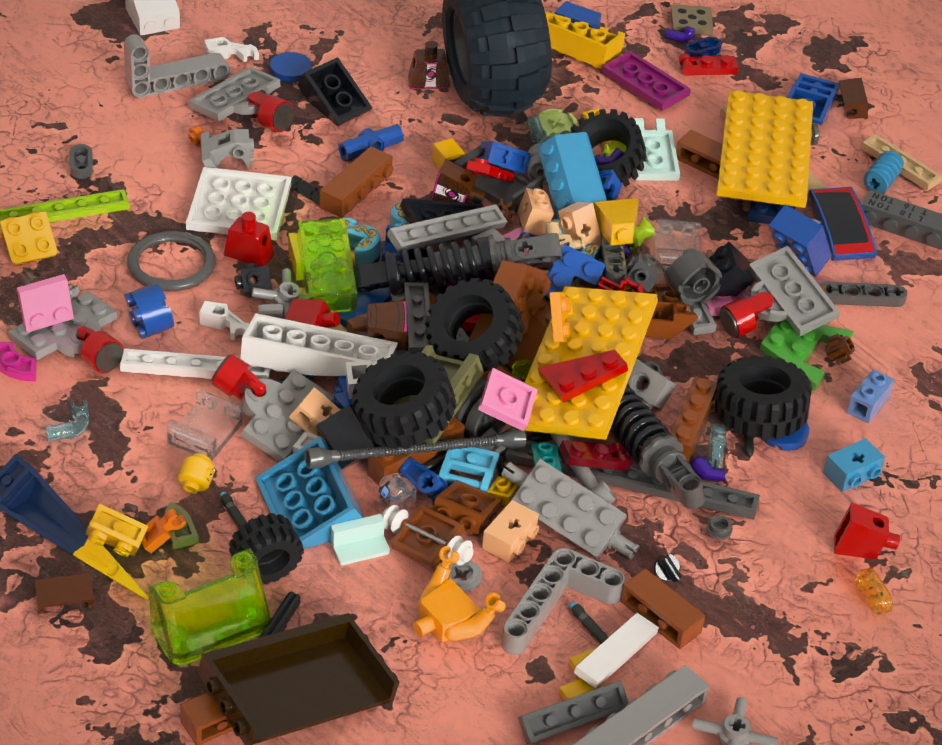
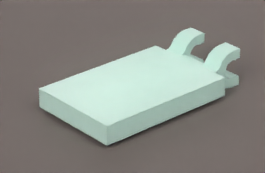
[635,118,680,181]

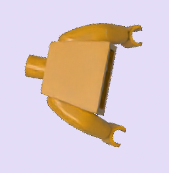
[413,546,506,642]

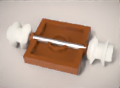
[382,505,474,569]

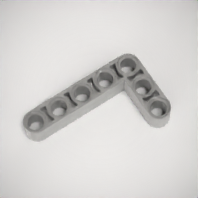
[124,34,231,98]
[502,548,625,655]

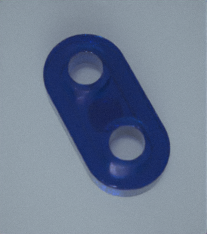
[684,36,722,57]

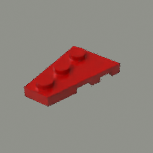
[466,158,515,182]
[538,350,628,403]

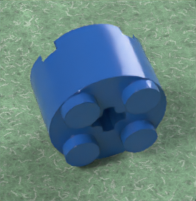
[124,283,174,339]

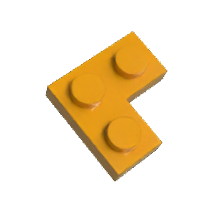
[550,292,571,343]

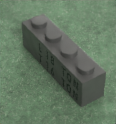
[861,190,942,250]

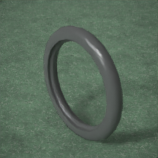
[127,231,216,291]

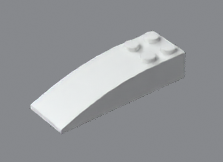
[241,313,398,376]

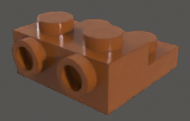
[433,480,503,534]

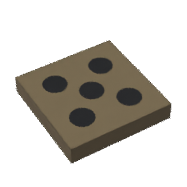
[670,5,713,35]

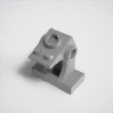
[201,129,254,169]

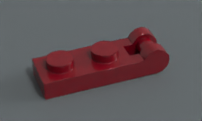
[559,440,632,471]

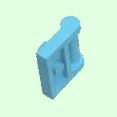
[439,447,500,492]

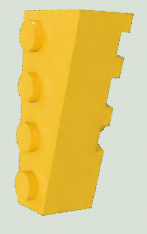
[545,12,626,69]

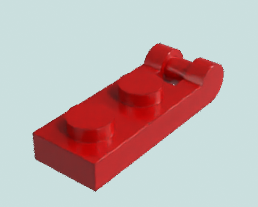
[679,54,739,76]

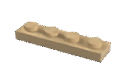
[861,134,942,191]

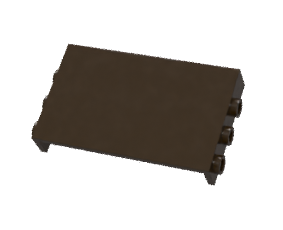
[197,613,399,745]

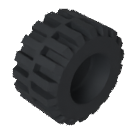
[229,513,304,585]

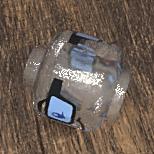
[378,473,416,510]

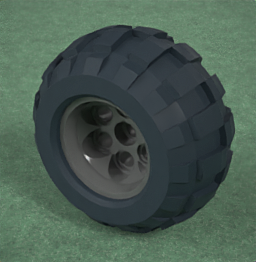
[442,0,552,117]

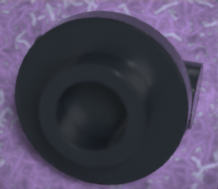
[654,554,682,582]

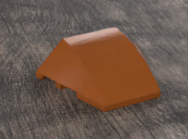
[624,284,698,339]

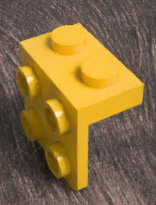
[0,211,57,265]
[85,504,148,557]

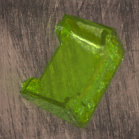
[149,548,270,665]

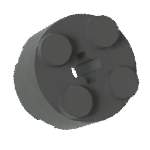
[665,248,722,305]

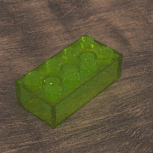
[297,218,357,312]

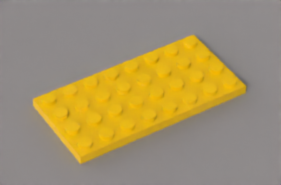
[716,90,813,208]
[509,286,658,440]

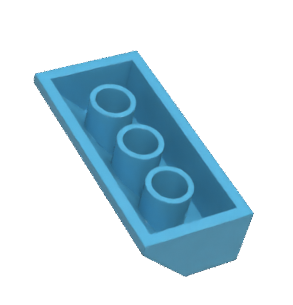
[537,132,607,220]

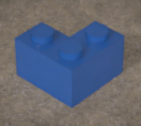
[547,244,606,292]

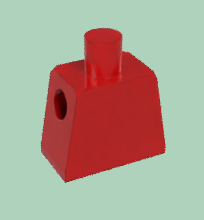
[224,212,274,267]
[284,299,340,328]
[834,503,900,559]

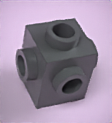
[626,251,663,292]

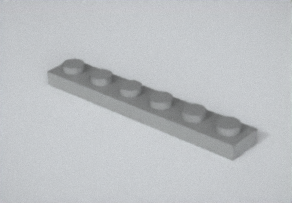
[386,204,508,252]

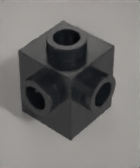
[234,263,272,298]

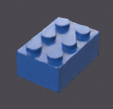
[769,205,832,277]

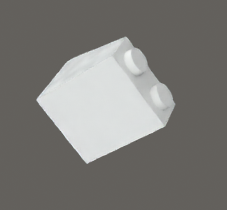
[125,0,180,35]

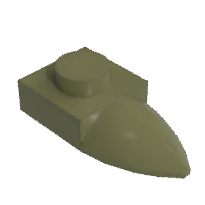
[165,502,199,549]

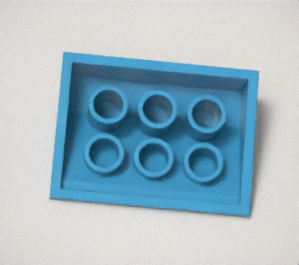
[255,437,364,549]

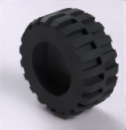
[425,278,524,376]
[352,351,456,449]
[715,355,812,440]

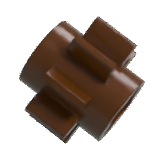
[491,198,517,224]
[825,333,855,364]

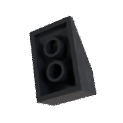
[298,57,373,126]

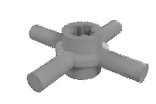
[251,268,323,319]
[692,697,778,745]

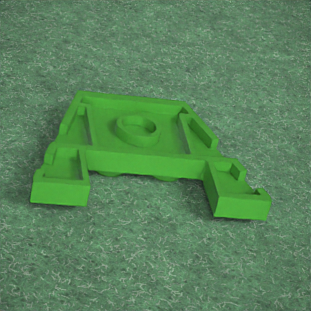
[760,320,854,391]

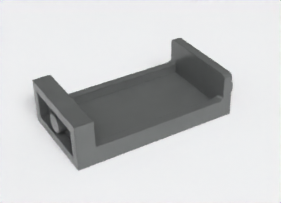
[454,145,543,213]

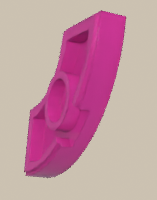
[0,342,37,381]

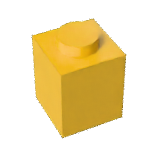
[432,138,465,170]

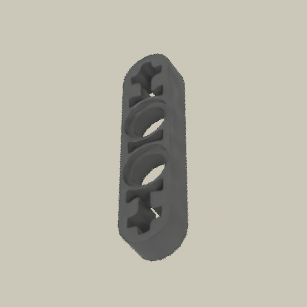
[601,236,627,285]
[820,282,907,307]

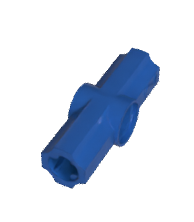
[338,124,404,161]

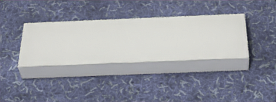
[574,613,659,689]

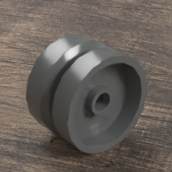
[455,378,507,438]

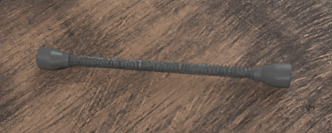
[305,428,526,469]

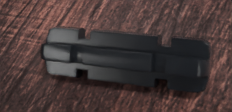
[291,175,320,205]

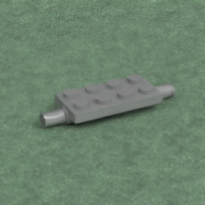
[501,459,639,560]

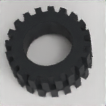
[571,109,647,187]

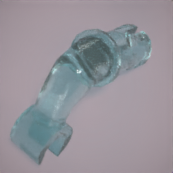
[527,116,571,144]
[46,399,89,442]
[707,423,728,469]

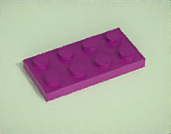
[601,51,691,111]

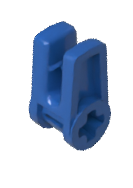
[399,457,449,501]

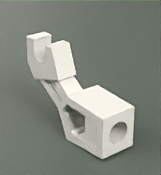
[204,37,259,62]
[199,301,249,341]

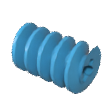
[863,151,904,194]

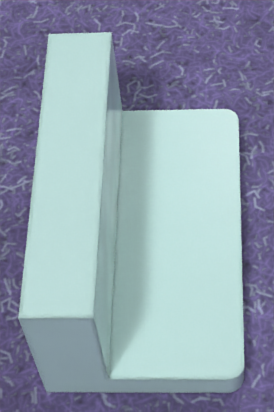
[330,514,390,565]

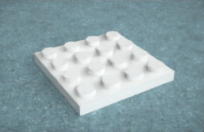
[186,167,292,240]

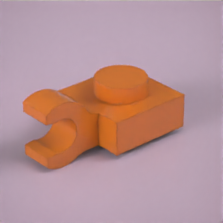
[141,508,186,554]

